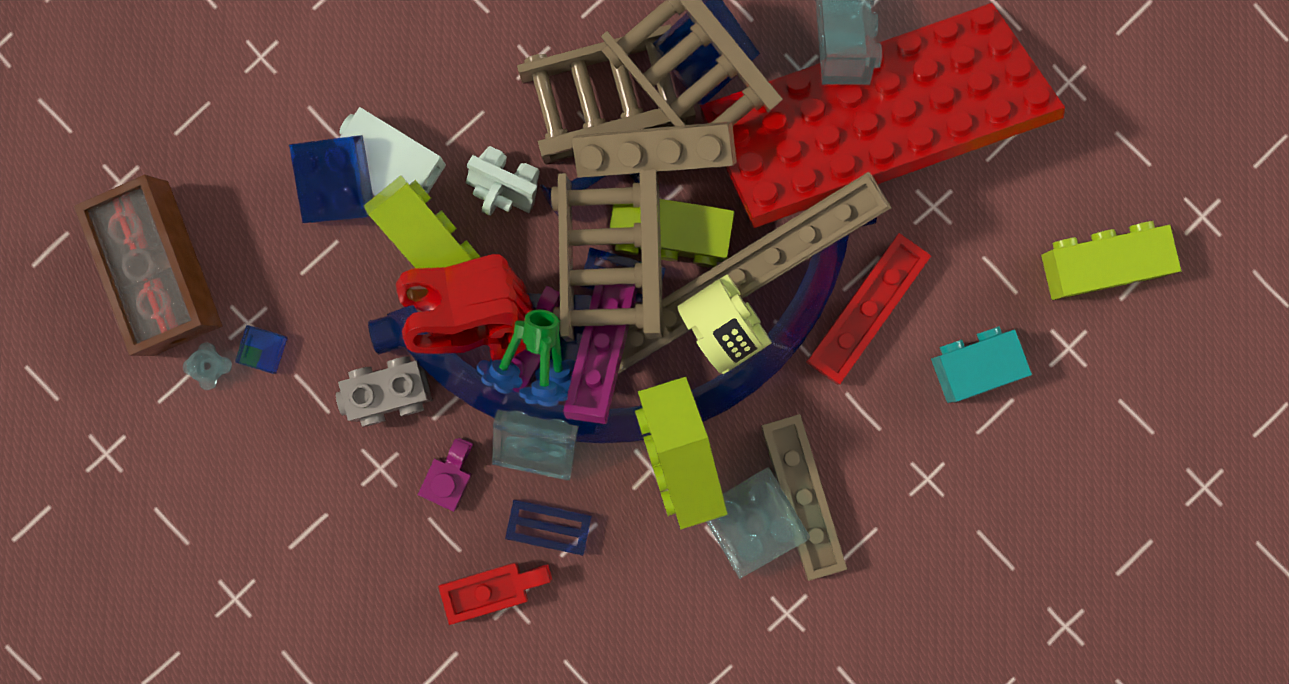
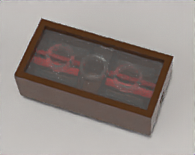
[74,174,223,356]

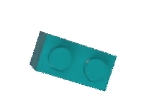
[931,326,1032,403]

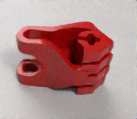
[396,254,533,361]

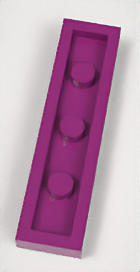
[563,268,638,424]

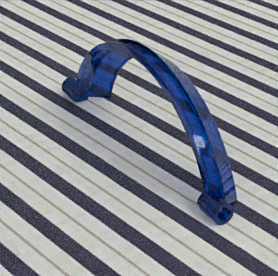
[368,217,877,444]

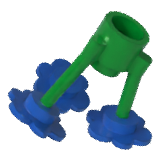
[477,310,576,407]

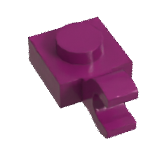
[418,437,473,512]

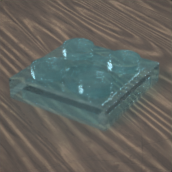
[492,410,578,481]
[706,467,811,579]

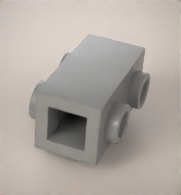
[336,356,433,427]

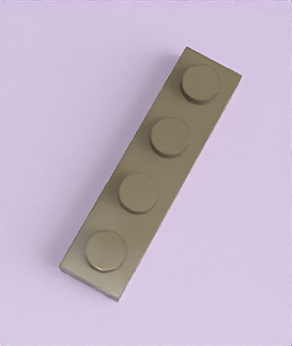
[572,121,737,178]
[761,414,847,581]

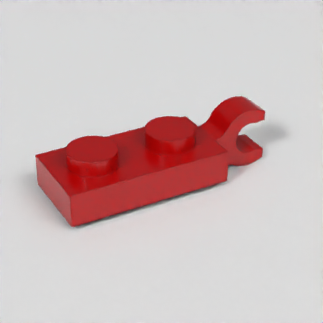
[438,561,553,625]

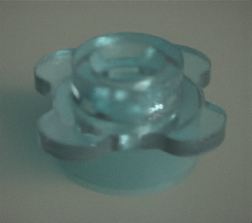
[183,342,232,390]

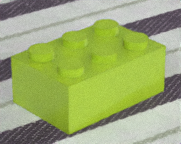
[635,377,728,529]

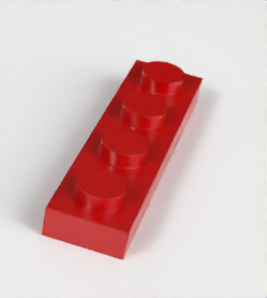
[806,233,931,385]

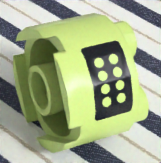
[677,274,772,375]

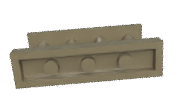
[601,0,783,126]
[517,24,696,164]
[551,169,663,342]

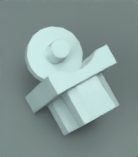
[466,146,540,215]

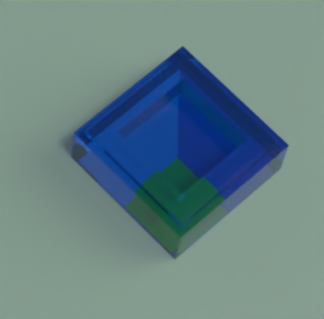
[235,325,288,374]

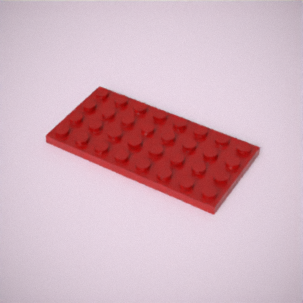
[700,3,1065,228]

